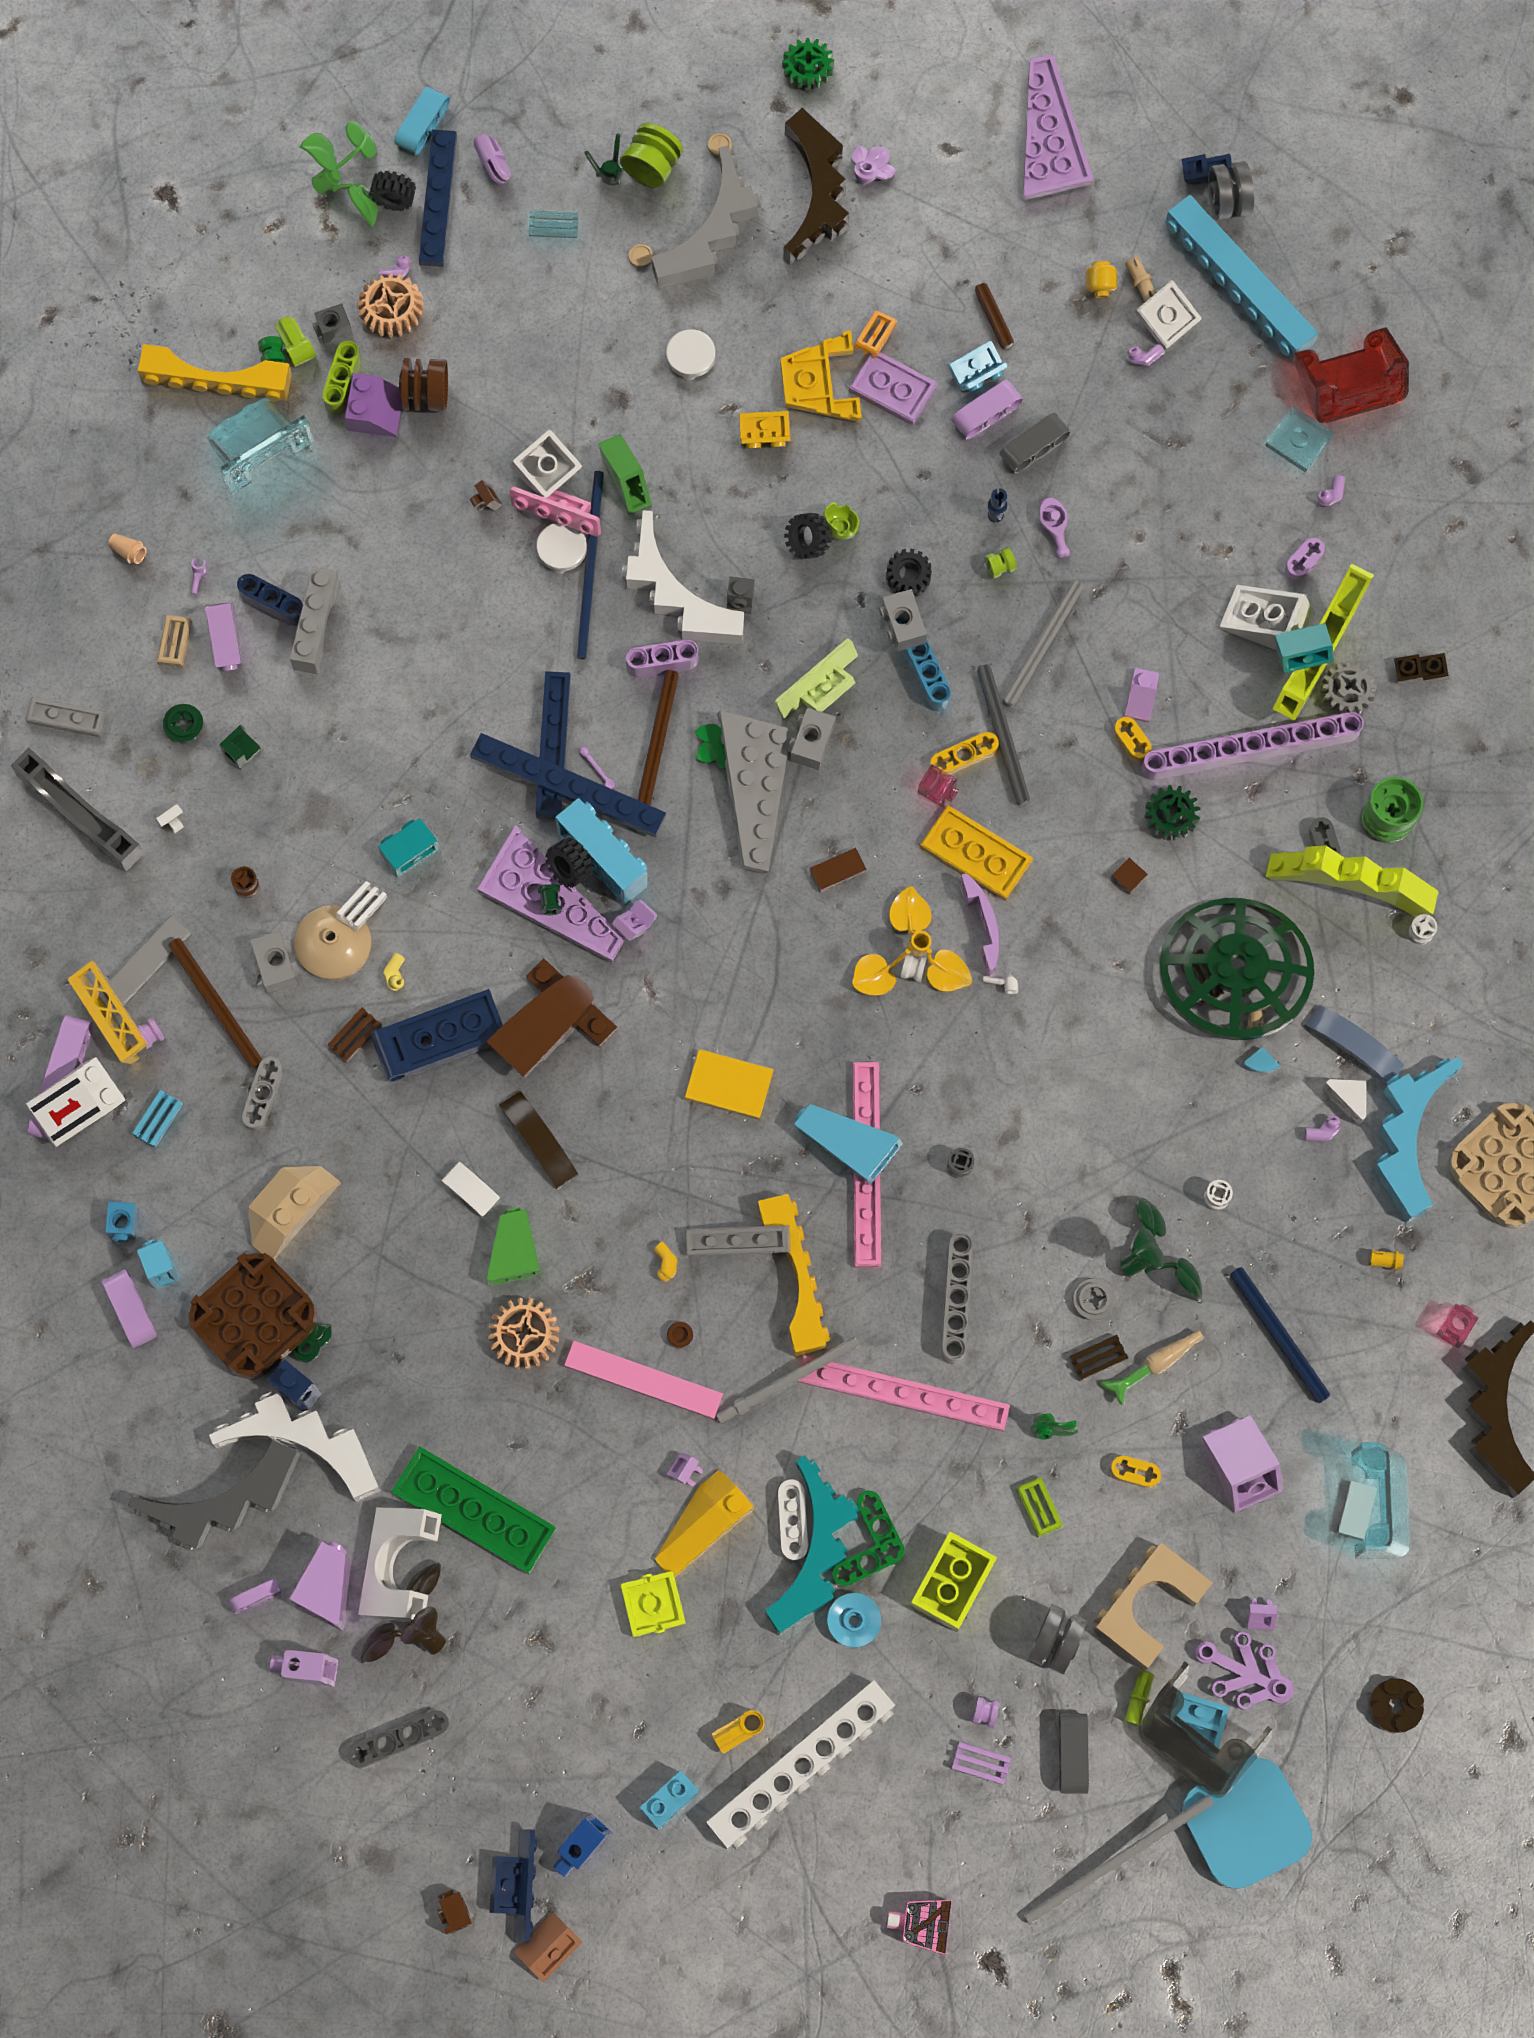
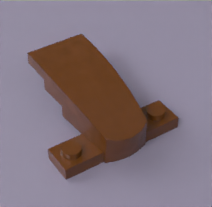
[486,958,618,1079]

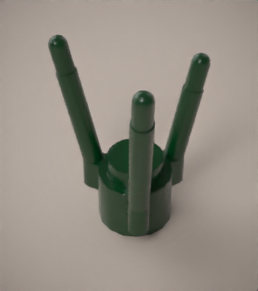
[584,133,624,185]

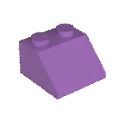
[345,373,402,437]

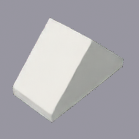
[1322,1079,1366,1126]

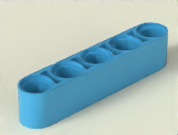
[896,618,951,712]

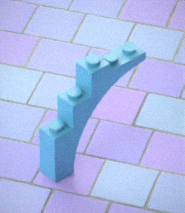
[1373,1057,1464,1223]

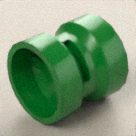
[258,336,286,363]

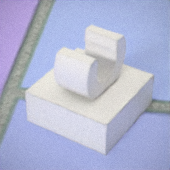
[155,804,184,833]

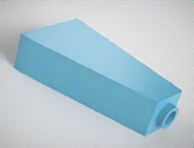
[794,1104,903,1185]

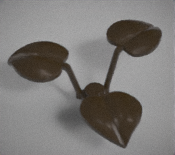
[361,1562,446,1664]

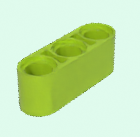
[322,341,361,415]

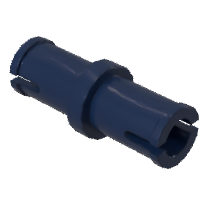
[987,488,1007,523]

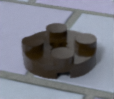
[1368,1678,1424,1734]

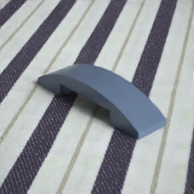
[1304,1005,1404,1085]

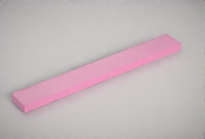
[853,1062,881,1268]
[797,1355,1010,1432]

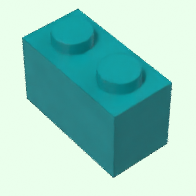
[1275,623,1334,673]
[378,818,440,877]

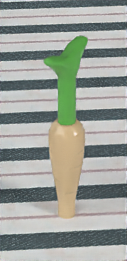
[1100,1330,1204,1405]

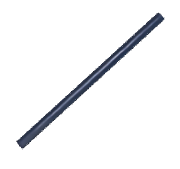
[576,471,604,660]

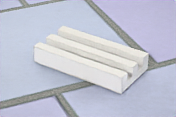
[336,881,387,931]

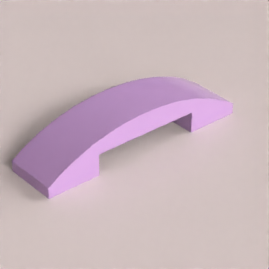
[960,873,999,977]

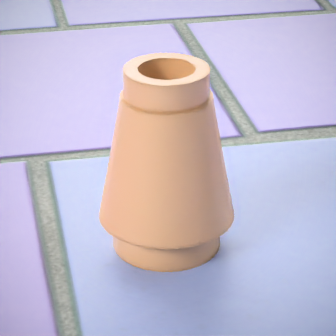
[108,533,147,564]

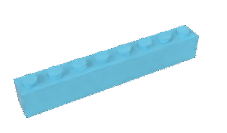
[1165,195,1319,360]

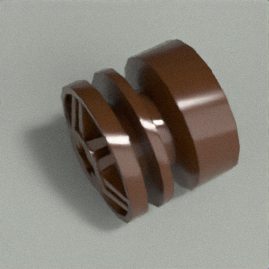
[399,358,448,412]

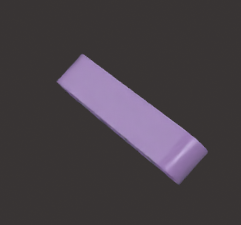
[28,1015,93,1140]

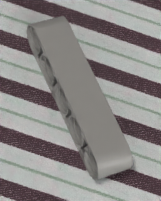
[941,1233,973,1364]

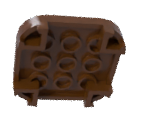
[189,1253,318,1379]

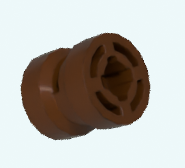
[231,866,260,898]

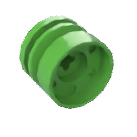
[1361,777,1424,843]

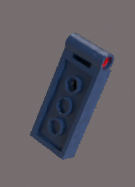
[370,989,503,1083]

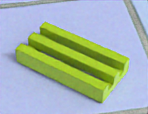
[1016,1477,1063,1538]

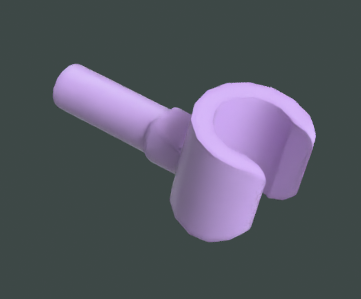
[191,558,207,595]

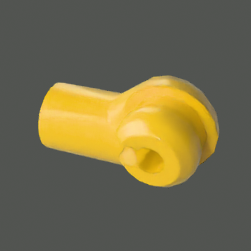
[653,1242,678,1282]

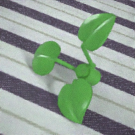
[300,121,378,227]

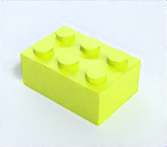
[910,1532,997,1632]

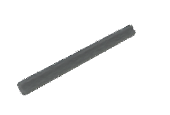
[977,664,1030,805]

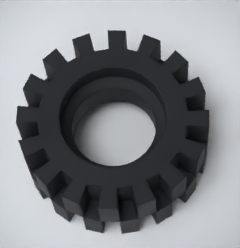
[369,171,416,211]
[784,513,832,559]
[886,548,932,597]
[545,838,593,888]

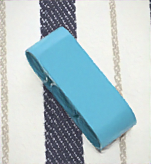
[394,86,450,155]

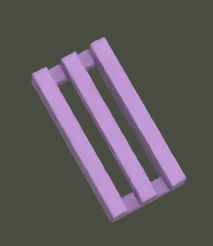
[951,1742,1012,1785]

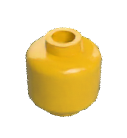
[1085,261,1118,299]

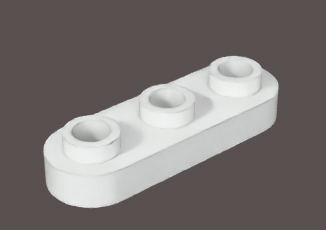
[778,1479,808,1561]

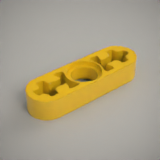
[930,732,999,778]

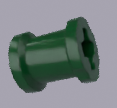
[538,884,562,916]

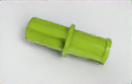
[1124,1670,1155,1726]

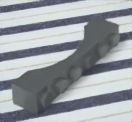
[11,747,144,871]

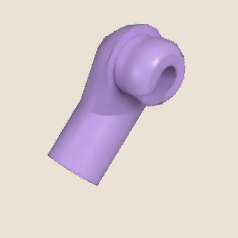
[379,255,411,278]
[1305,1115,1341,1142]

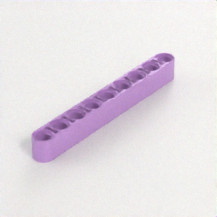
[1141,712,1364,780]

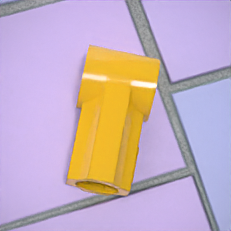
[711,1710,765,1754]

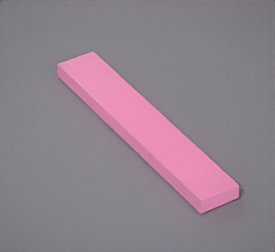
[565,1341,723,1420]

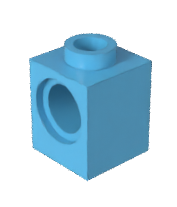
[105,1202,139,1243]

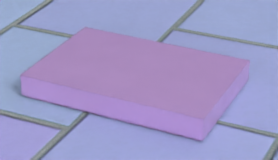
[849,352,937,425]

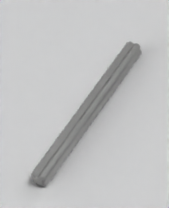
[1002,580,1084,707]

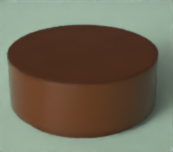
[667,1322,693,1349]

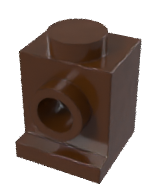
[437,1890,473,1935]

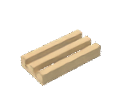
[157,615,192,668]

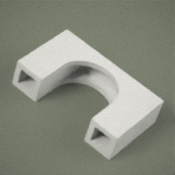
[358,1507,442,1621]

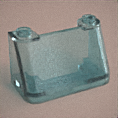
[1351,1442,1410,1559]

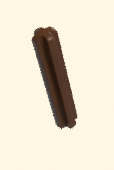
[975,283,1014,350]

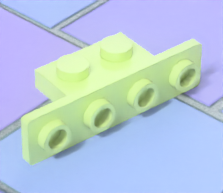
[775,638,858,718]

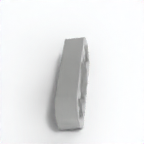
[242,1057,283,1131]

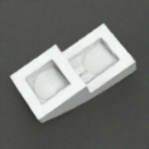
[441,1161,500,1217]

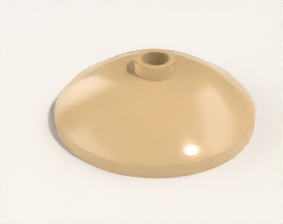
[294,905,371,980]

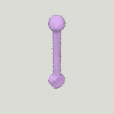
[579,747,615,789]

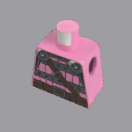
[887,1900,952,1955]

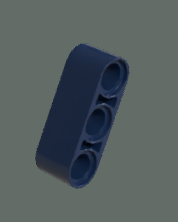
[237,574,303,626]

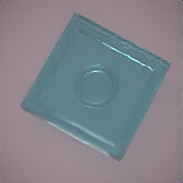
[1265,406,1334,473]

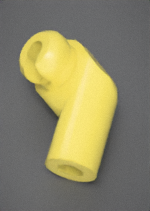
[383,953,405,991]

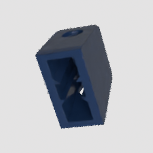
[267,1360,322,1412]

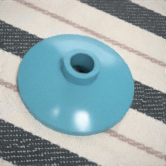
[827,1593,881,1648]

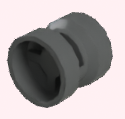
[947,1148,974,1179]

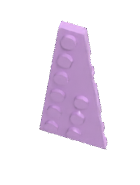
[1023,54,1094,201]
[477,825,625,963]

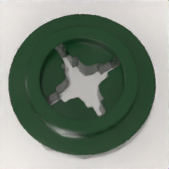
[163,704,204,744]

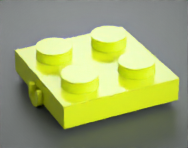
[621,1571,686,1638]

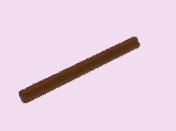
[637,670,679,805]
[169,937,262,1069]

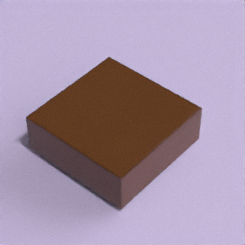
[1111,857,1148,894]

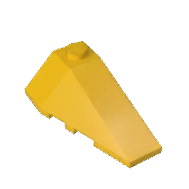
[655,1470,754,1577]

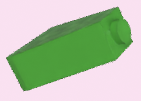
[598,434,652,514]
[487,1207,541,1286]

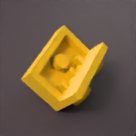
[739,411,791,448]

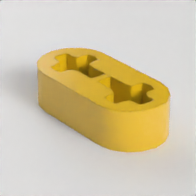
[1114,717,1152,762]
[1110,1456,1161,1489]

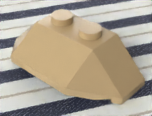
[248,1166,341,1260]

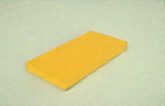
[920,805,1033,901]

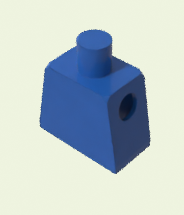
[553,1814,613,1877]

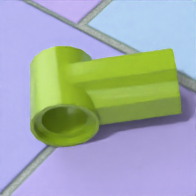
[274,316,317,368]

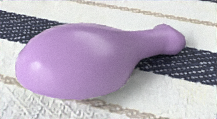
[1039,497,1070,558]

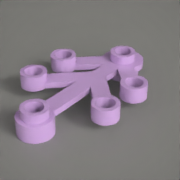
[1194,1632,1294,1710]

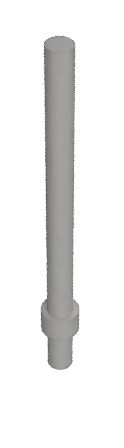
[716,1337,860,1424]

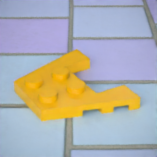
[780,330,862,422]

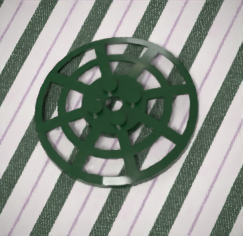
[1159,898,1315,1040]

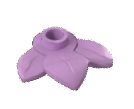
[851,146,896,184]

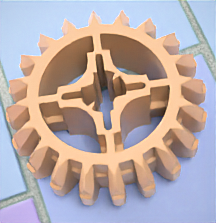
[357,272,424,339]
[488,1298,560,1369]

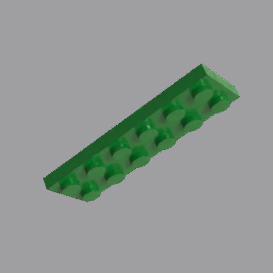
[391,1446,557,1575]

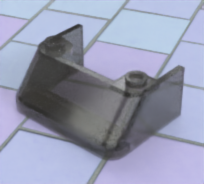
[1139,1661,1272,1798]

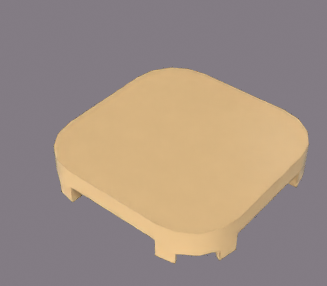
[1449,1103,1534,1229]

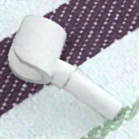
[983,976,1019,994]

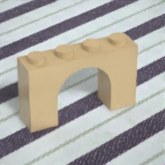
[1094,1542,1213,1670]

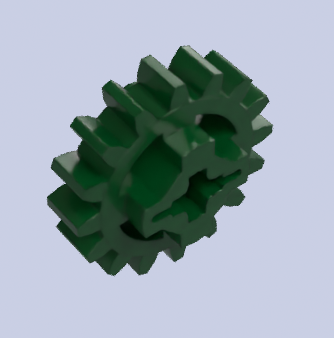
[1145,785,1201,841]

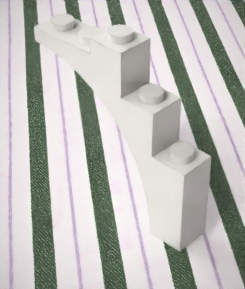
[622,510,744,644]
[209,1392,381,1502]

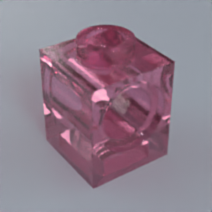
[918,764,959,808]
[1435,1304,1479,1348]

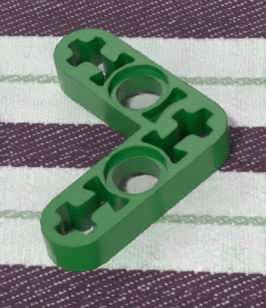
[832,1490,905,1588]

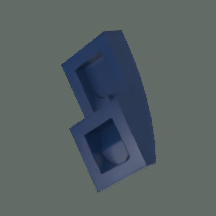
[1181,154,1232,183]

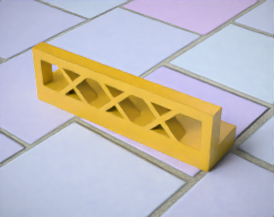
[68,961,148,1065]

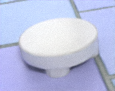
[666,329,715,380]
[537,522,587,574]

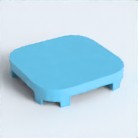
[1182,1758,1312,1889]

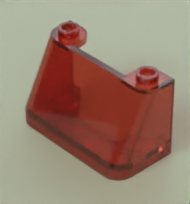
[1294,327,1409,424]

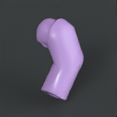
[1128,344,1165,366]
[1317,475,1346,506]

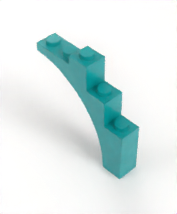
[765,1455,859,1636]

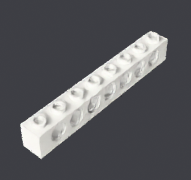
[706,1680,895,1850]

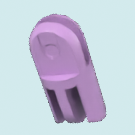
[473,134,511,184]

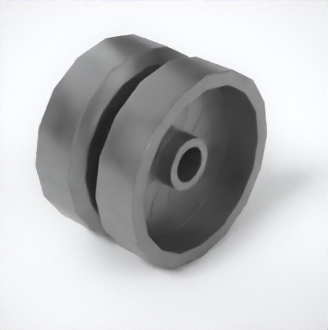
[1208,161,1254,220]
[1028,1604,1087,1675]

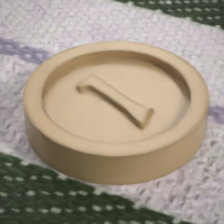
[708,133,732,157]
[629,244,653,268]

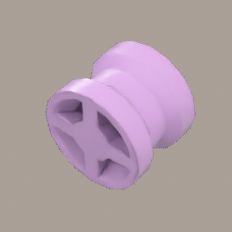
[137,1017,165,1050]
[972,1697,999,1728]

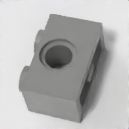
[879,589,927,652]
[788,707,836,770]
[250,931,300,994]

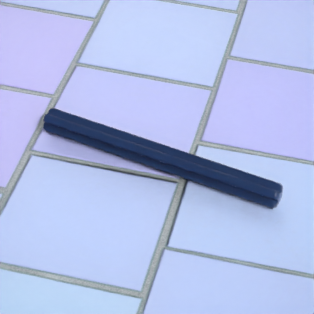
[1230,1267,1330,1403]

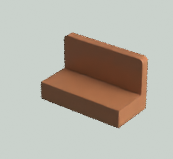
[514,1912,582,1983]

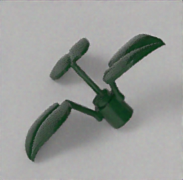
[1120,1196,1202,1302]

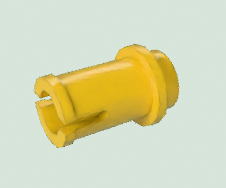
[1370,1250,1404,1271]

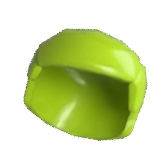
[823,501,860,540]

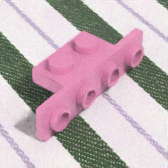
[510,486,601,537]

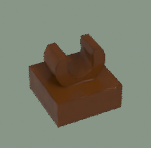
[469,480,503,511]

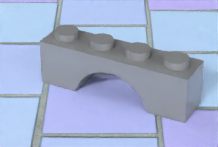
[290,567,340,674]

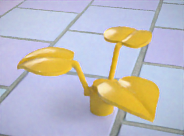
[852,886,972,996]

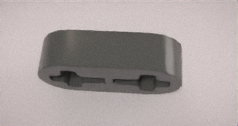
[1309,817,1341,854]

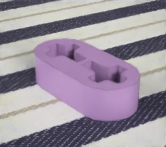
[1285,538,1325,581]
[229,1579,281,1614]

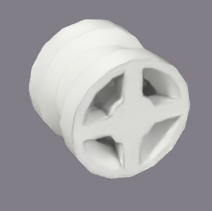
[1408,914,1437,945]
[901,954,927,983]

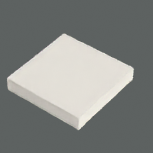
[1134,280,1202,350]

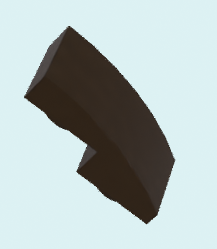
[1394,653,1449,684]

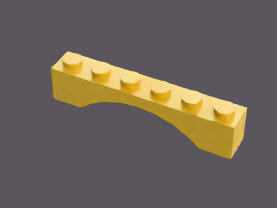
[138,344,292,402]
[758,1194,830,1357]

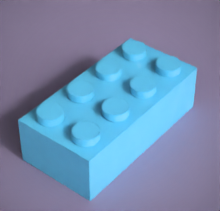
[555,798,648,905]

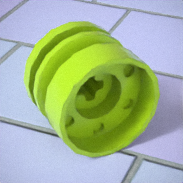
[620,122,683,188]

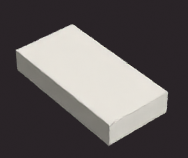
[1337,1481,1377,1541]

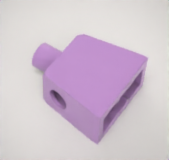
[270,1650,339,1687]

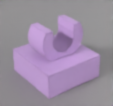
[666,1452,703,1486]
[1247,1598,1278,1631]

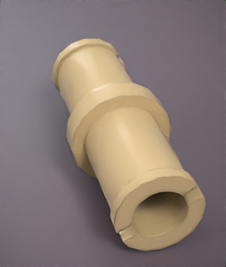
[1125,256,1157,302]

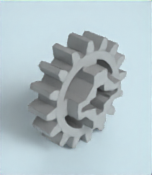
[1321,661,1377,714]

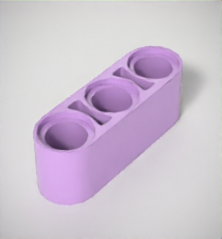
[951,380,1023,439]
[626,640,699,677]
[102,1269,158,1348]

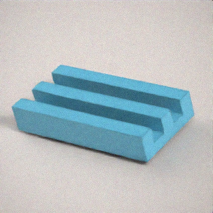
[132,1090,184,1148]

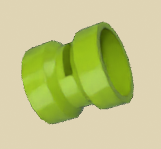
[984,547,1017,579]

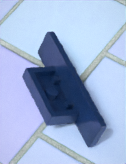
[489,1829,537,1943]

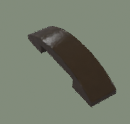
[499,1091,579,1189]

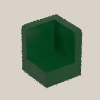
[219,725,261,769]

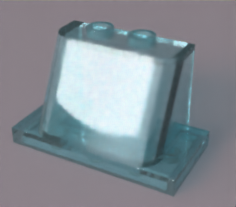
[208,398,314,495]

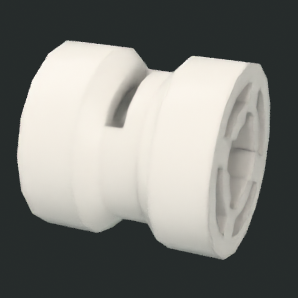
[1203,1180,1233,1211]

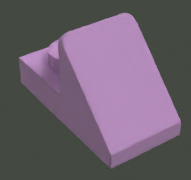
[1124,668,1160,723]

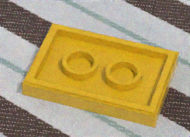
[685,1049,774,1120]

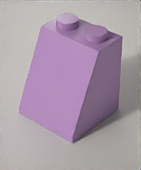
[1203,1415,1283,1513]
[289,1541,351,1630]

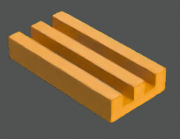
[854,310,897,359]

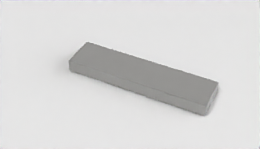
[102,915,191,1006]
[685,1225,791,1256]

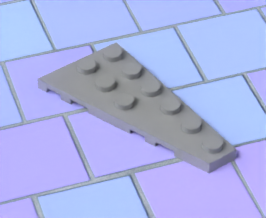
[717,710,792,874]

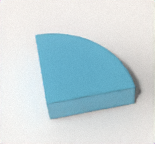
[1242,1047,1280,1073]

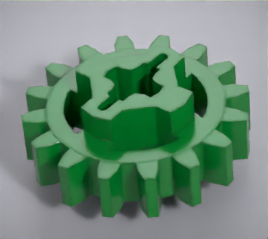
[782,38,834,90]

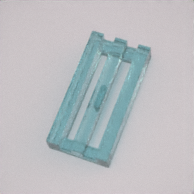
[529,211,579,238]

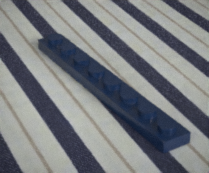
[470,733,666,838]

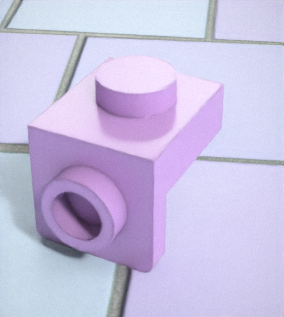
[612,899,657,941]

